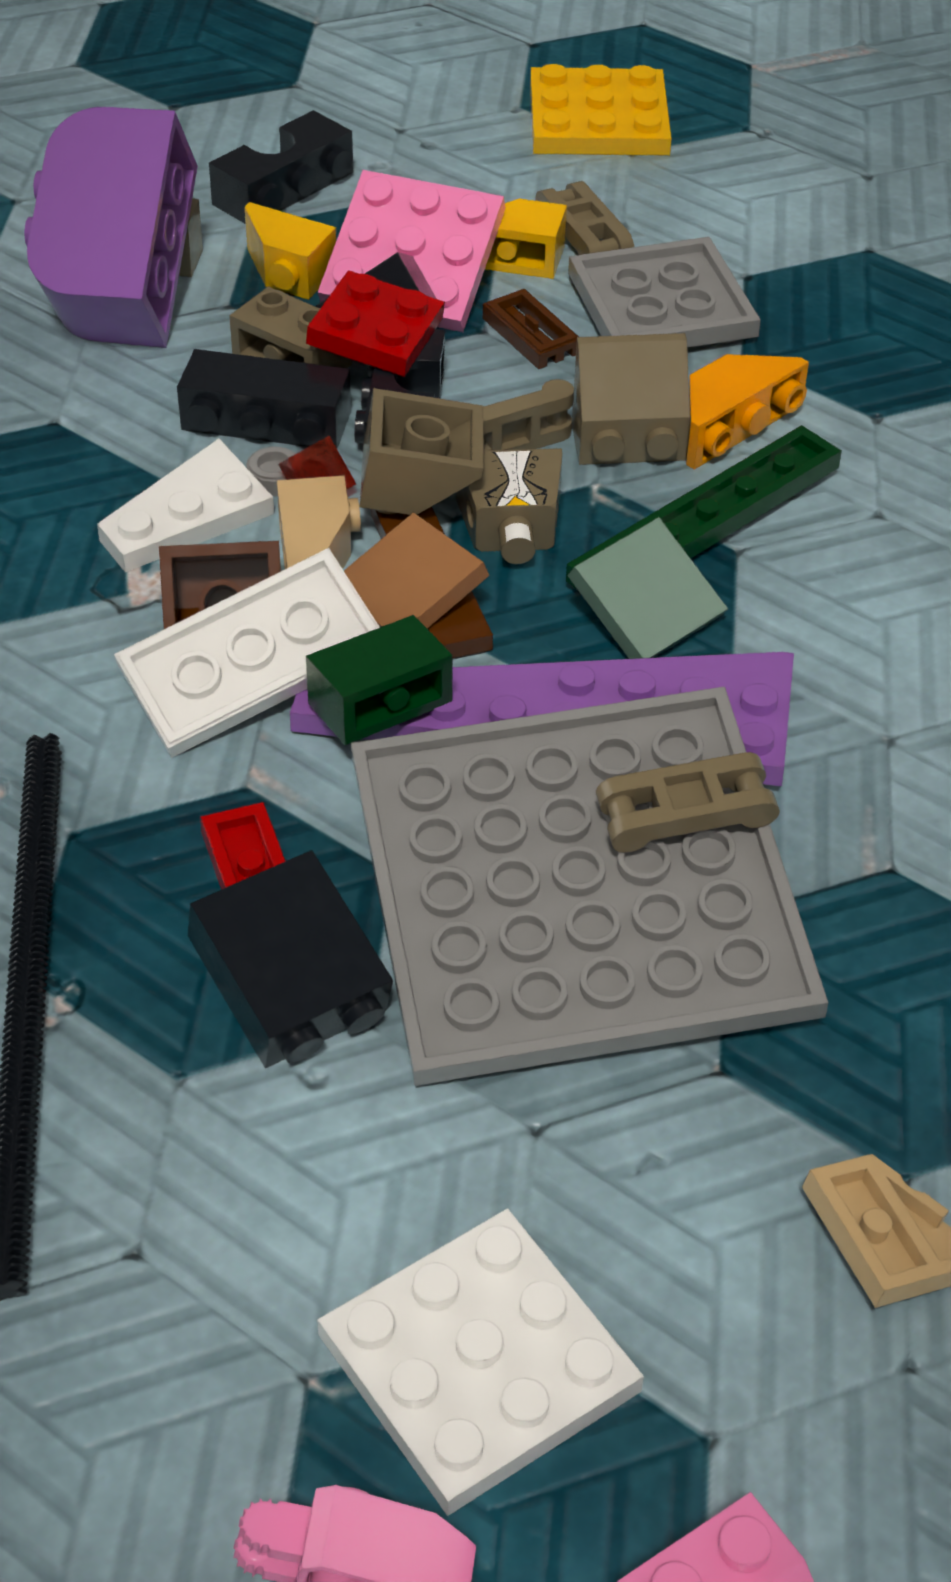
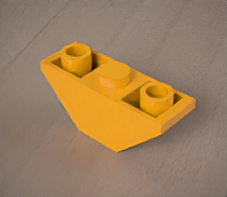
[686,354,809,470]

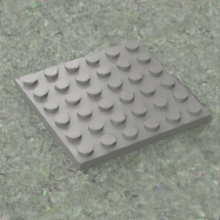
[351,686,828,1086]

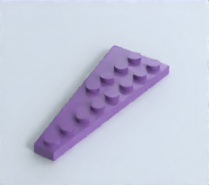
[290,652,794,786]

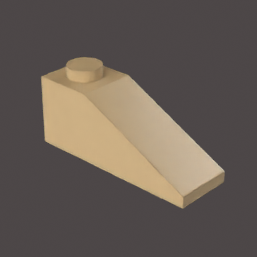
[277,476,361,569]

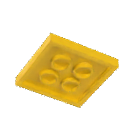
[530,64,672,156]

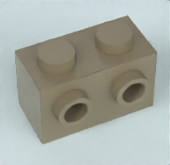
[229,286,352,368]

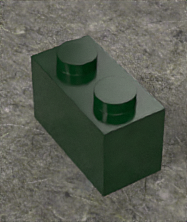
[306,615,453,746]

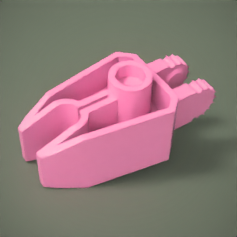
[233,1485,476,1582]

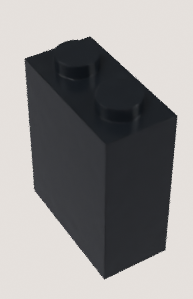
[188,850,393,1069]

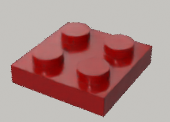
[306,270,445,377]

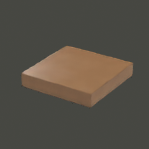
[344,512,490,629]

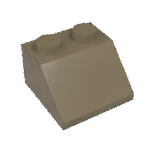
[572,333,690,465]
[359,388,484,515]

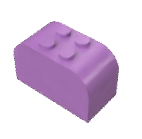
[24,107,198,348]

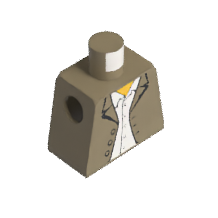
[456,448,563,564]

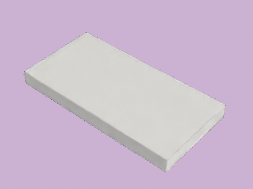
[114,548,380,758]

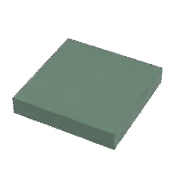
[568,517,728,659]

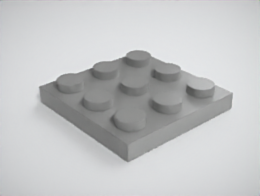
[568,237,761,349]

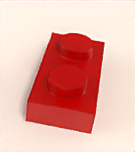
[201,802,285,890]

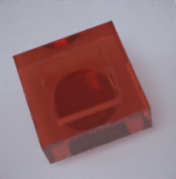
[278,436,356,489]

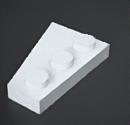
[97,438,274,572]

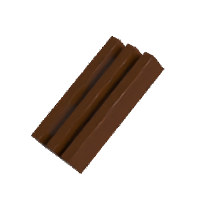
[482,289,579,370]

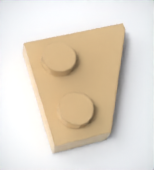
[802,1154,951,1308]

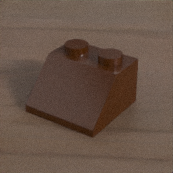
[159,541,281,629]

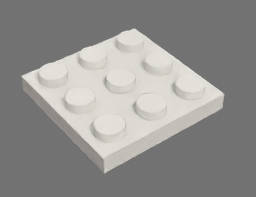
[317,1208,644,1516]

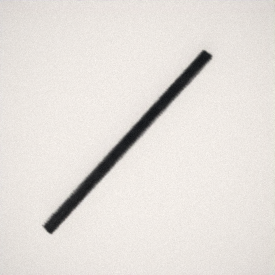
[0,733,62,1301]

